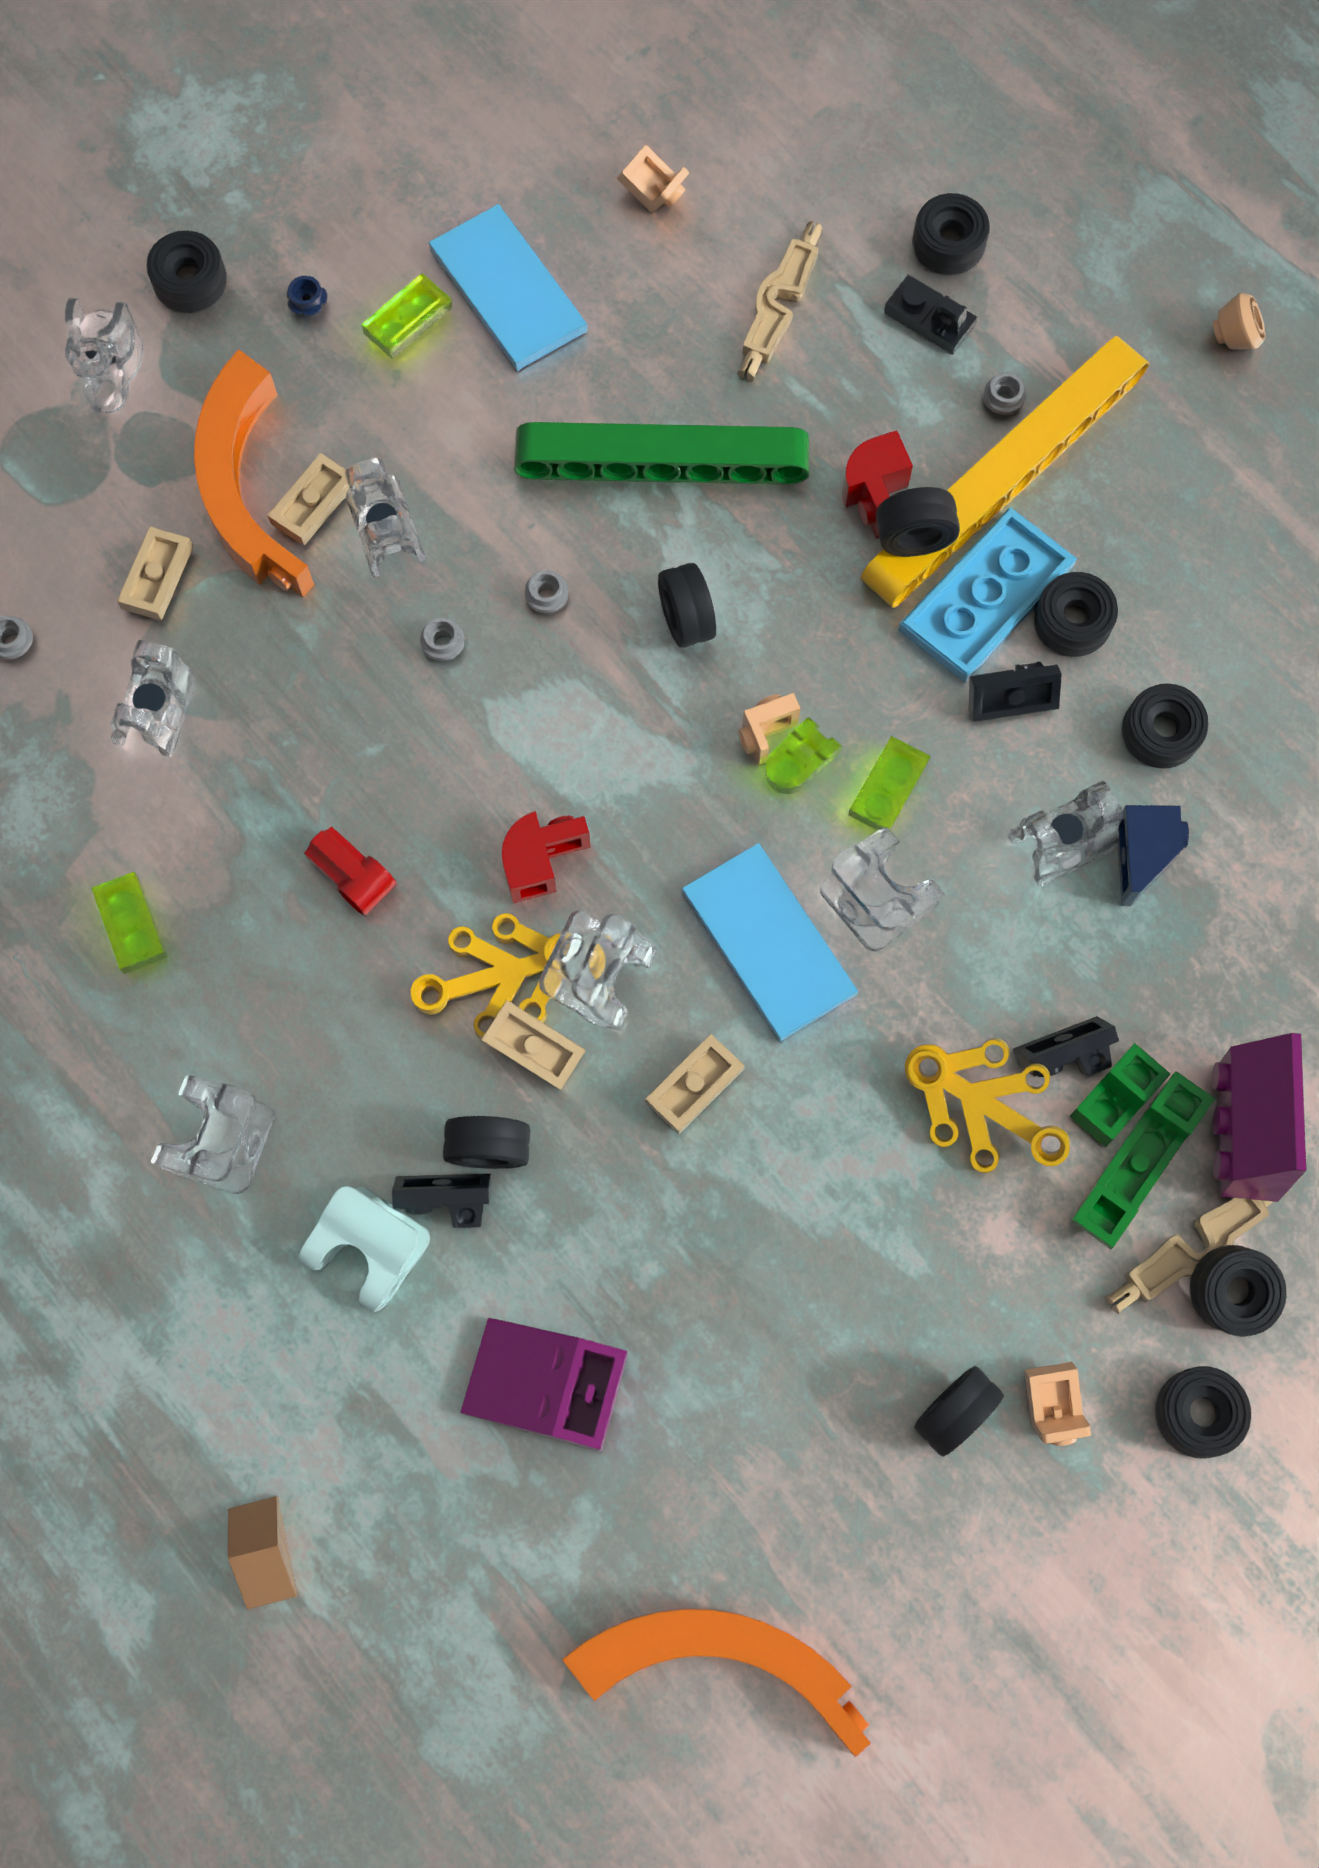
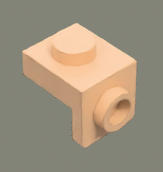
[616,145,690,213]
[738,693,801,765]
[1024,1362,1091,1446]

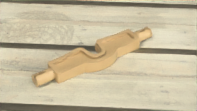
[737,221,823,382]
[1106,1192,1288,1314]

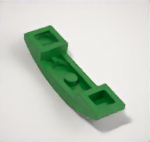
[1071,1071,1216,1249]

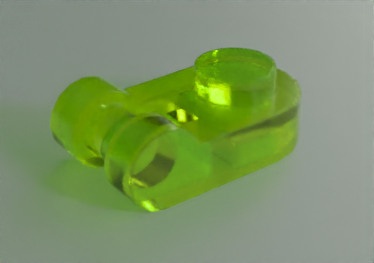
[765,717,843,794]

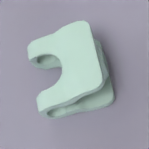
[299,1186,431,1312]

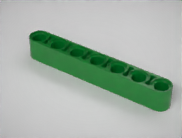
[514,422,809,485]

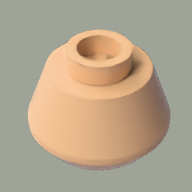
[1213,293,1265,350]

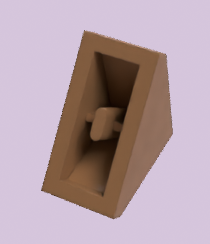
[228,1496,298,1610]

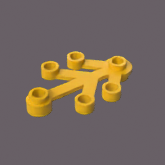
[410,913,586,1039]
[905,1038,1070,1173]

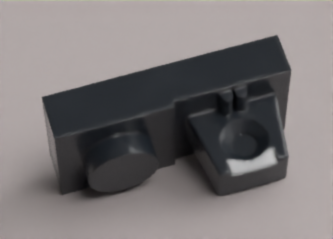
[884,274,977,354]
[968,661,1062,722]
[1013,1016,1119,1077]
[392,1173,491,1228]

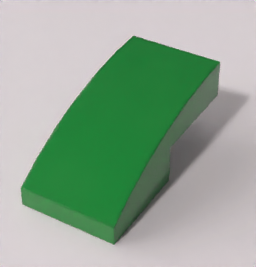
[1070,1043,1171,1148]

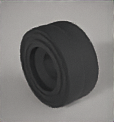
[912,193,990,275]
[147,230,227,313]
[876,487,960,557]
[658,563,716,648]
[1034,572,1118,657]
[1122,683,1208,769]
[443,1116,530,1169]
[1190,1245,1287,1337]
[914,1366,1004,1457]
[1155,1366,1251,1459]

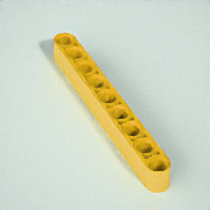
[860,336,1150,608]

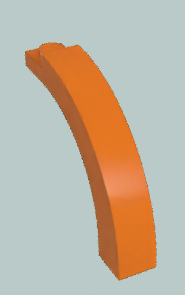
[194,349,314,597]
[562,1608,871,1757]

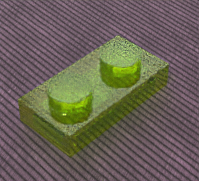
[362,273,453,359]
[848,736,931,836]
[91,871,168,974]

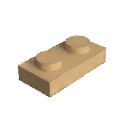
[267,453,357,546]
[117,526,194,621]
[481,999,586,1090]
[645,1034,745,1135]

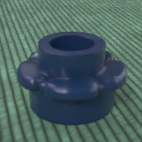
[286,275,328,316]

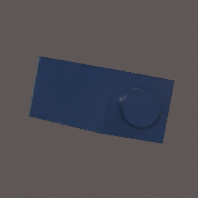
[1116,805,1189,906]

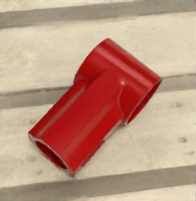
[304,826,397,916]

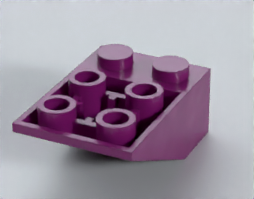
[460,1317,628,1453]

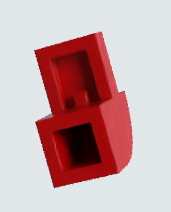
[842,430,913,539]
[502,811,591,904]

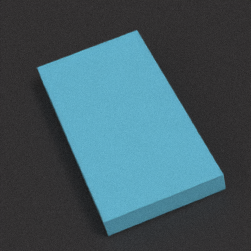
[429,204,587,371]
[898,507,1077,683]
[682,843,858,1042]

